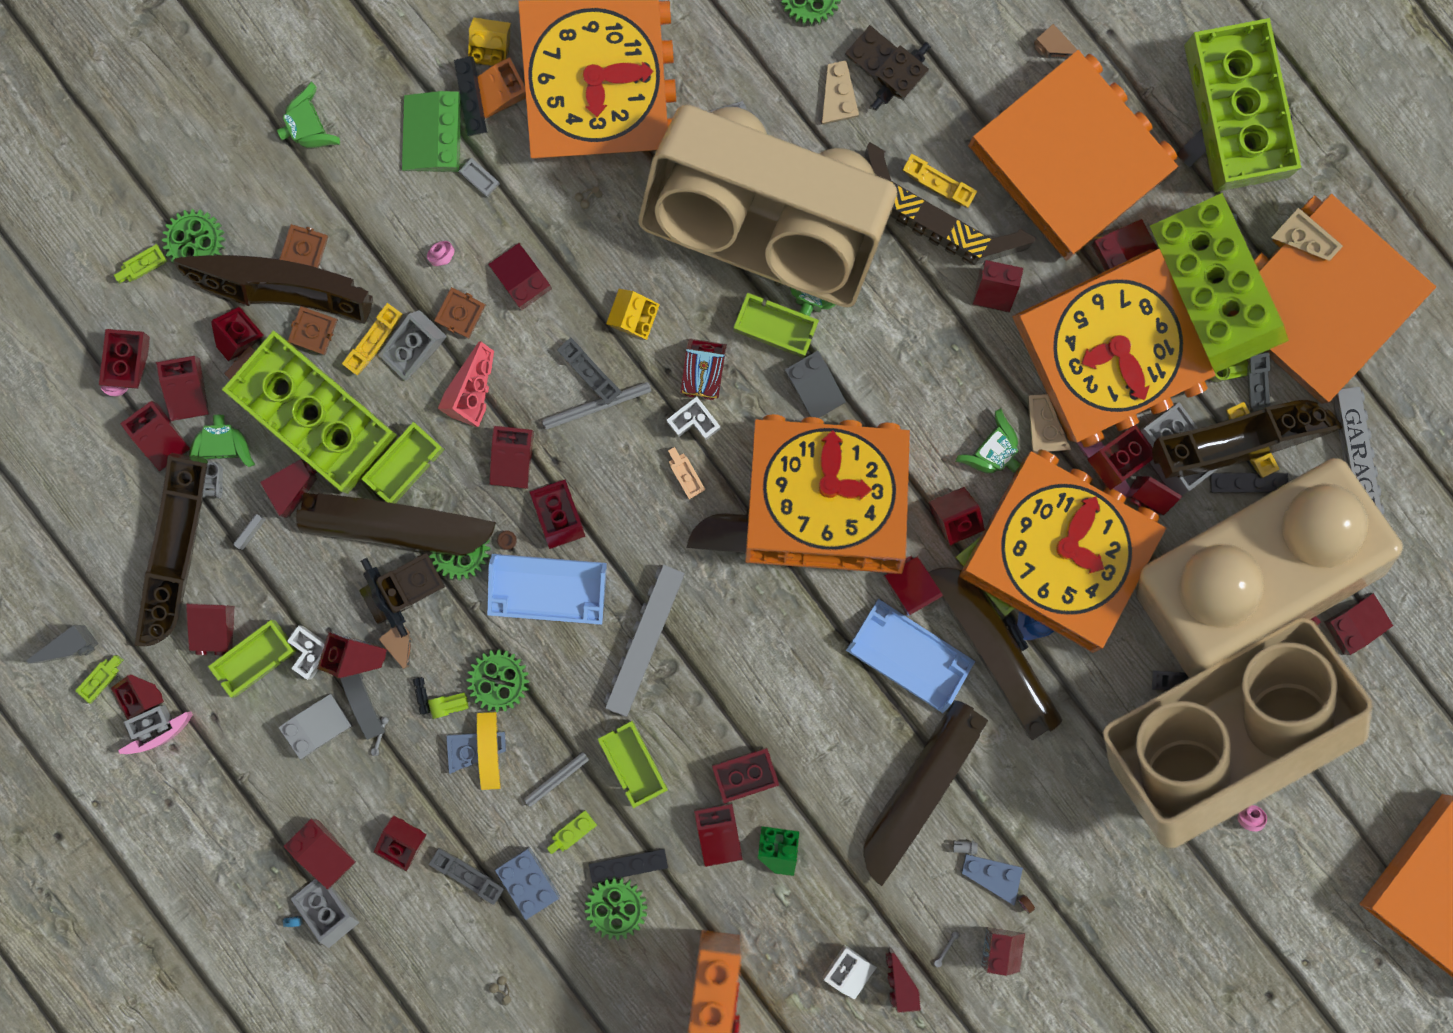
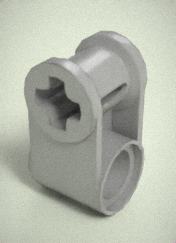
[203,461,223,499]

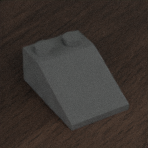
[784,351,846,418]
[26,625,99,664]

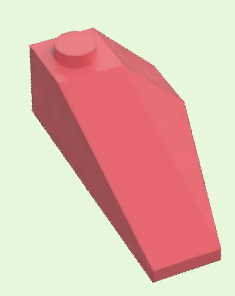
[438,342,494,427]

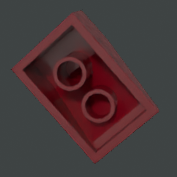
[1092,219,1158,271]
[488,243,552,311]
[99,329,150,389]
[530,479,586,549]
[1324,593,1394,655]
[284,819,356,889]

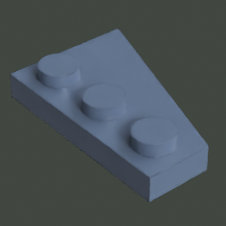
[446,731,506,774]
[961,854,1023,906]

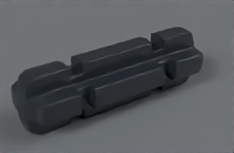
[1003,615,1028,651]
[413,677,430,715]

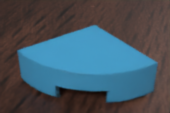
[282,916,303,927]

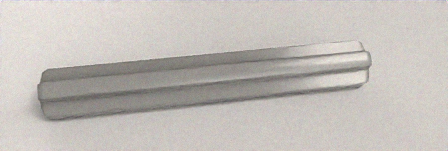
[524,753,589,807]

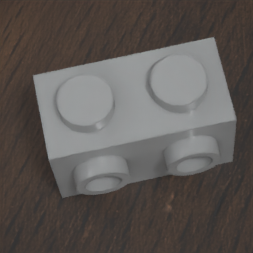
[124,705,172,741]

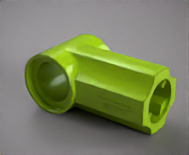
[1210,359,1248,382]
[428,692,469,719]

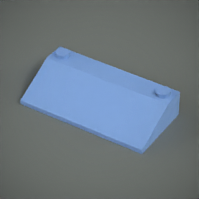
[487,554,607,625]
[846,599,975,713]

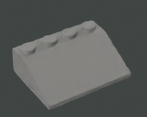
[1140,402,1217,496]

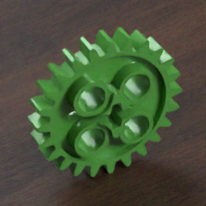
[781,0,841,26]
[162,209,226,263]
[429,540,491,581]
[467,650,530,712]
[584,876,648,941]

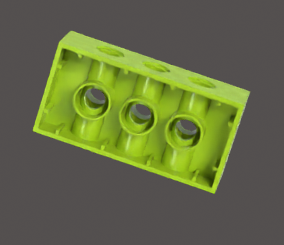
[1184,18,1302,192]
[1150,193,1289,373]
[222,330,398,494]

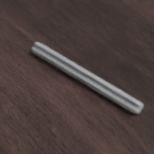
[542,382,651,429]

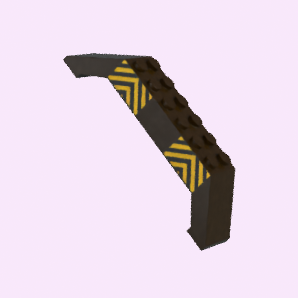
[864,142,1036,265]

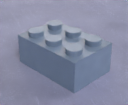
[495,847,560,920]

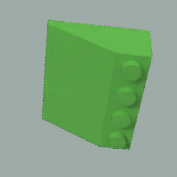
[402,91,461,172]

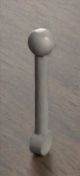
[371,717,388,756]
[934,932,959,967]

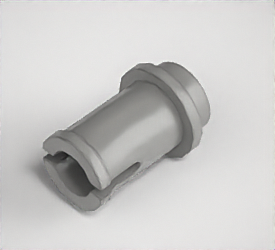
[953,840,978,856]

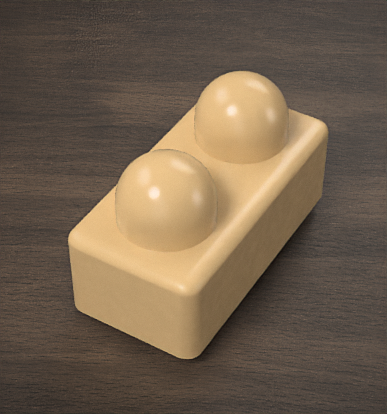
[638,105,897,307]
[1136,458,1402,679]
[1104,618,1372,848]

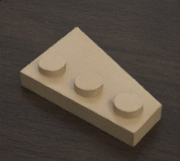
[822,60,859,125]
[1271,208,1343,261]
[1028,394,1071,453]

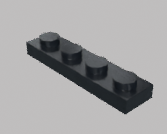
[454,56,487,136]
[1210,473,1288,493]
[589,848,668,883]

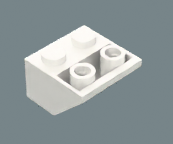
[823,945,877,1000]

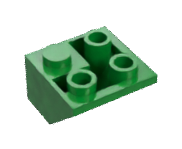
[758,826,799,876]

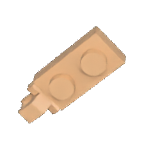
[668,447,706,499]

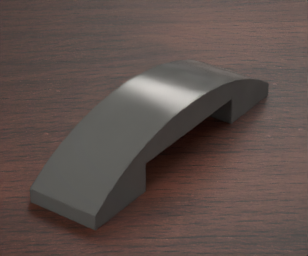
[557,337,622,405]
[1247,352,1270,413]
[340,673,385,740]
[429,848,505,905]

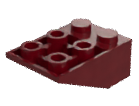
[156,356,209,421]
[120,401,190,472]
[489,426,534,489]
[694,802,743,867]
[886,947,921,1013]

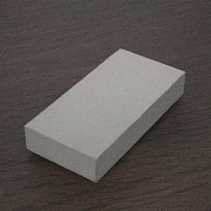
[458,158,500,198]
[234,514,266,550]

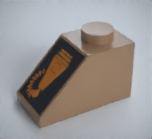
[1034,24,1077,59]
[379,626,412,669]

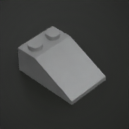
[378,310,447,381]
[278,694,353,759]
[291,878,359,948]

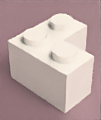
[667,397,721,441]
[287,626,325,680]

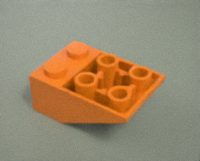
[478,57,526,119]

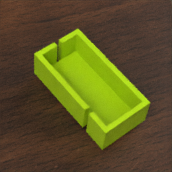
[733,293,819,358]
[362,422,445,503]
[208,620,298,698]
[598,720,668,808]

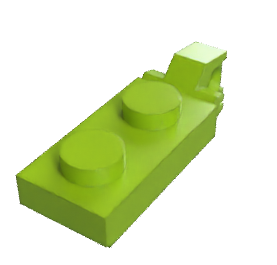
[114,244,168,284]
[76,655,123,704]
[547,810,597,854]

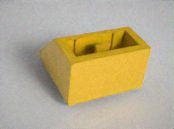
[468,17,511,66]
[606,289,660,340]

